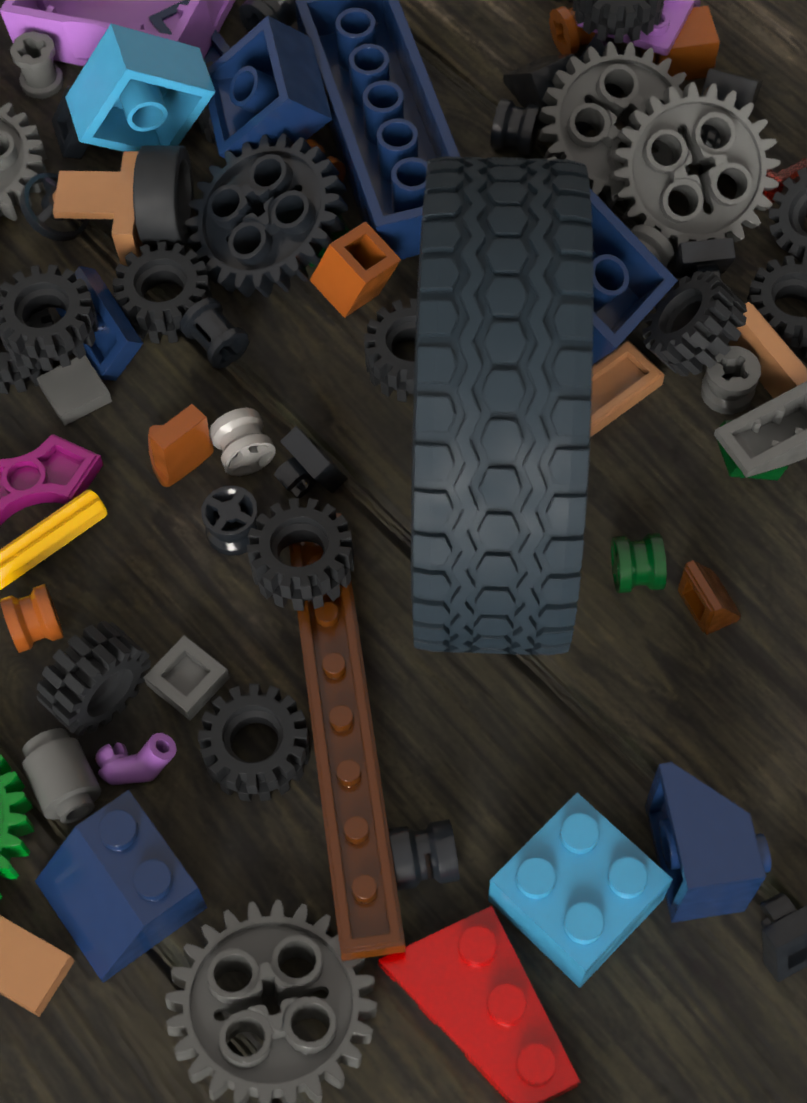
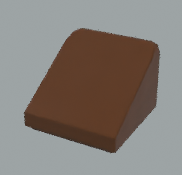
[678,560,741,635]

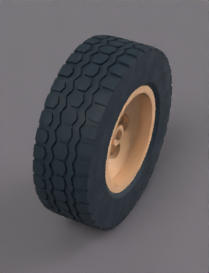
[411,157,593,655]

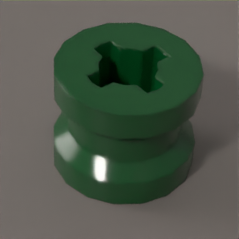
[611,533,667,593]

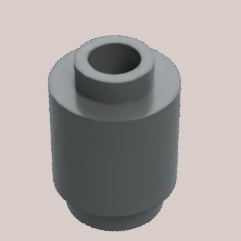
[22,728,102,823]

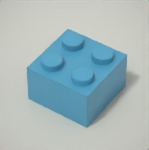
[66,23,216,152]
[488,793,672,988]

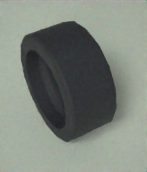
[133,145,194,245]

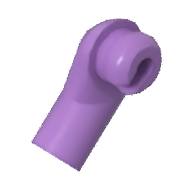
[95,733,177,785]

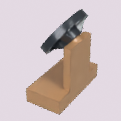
[20,151,144,266]

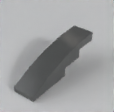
[714,381,807,478]

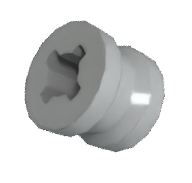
[209,408,276,476]

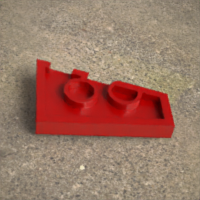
[378,906,580,1103]

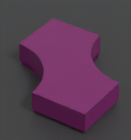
[0,434,104,527]

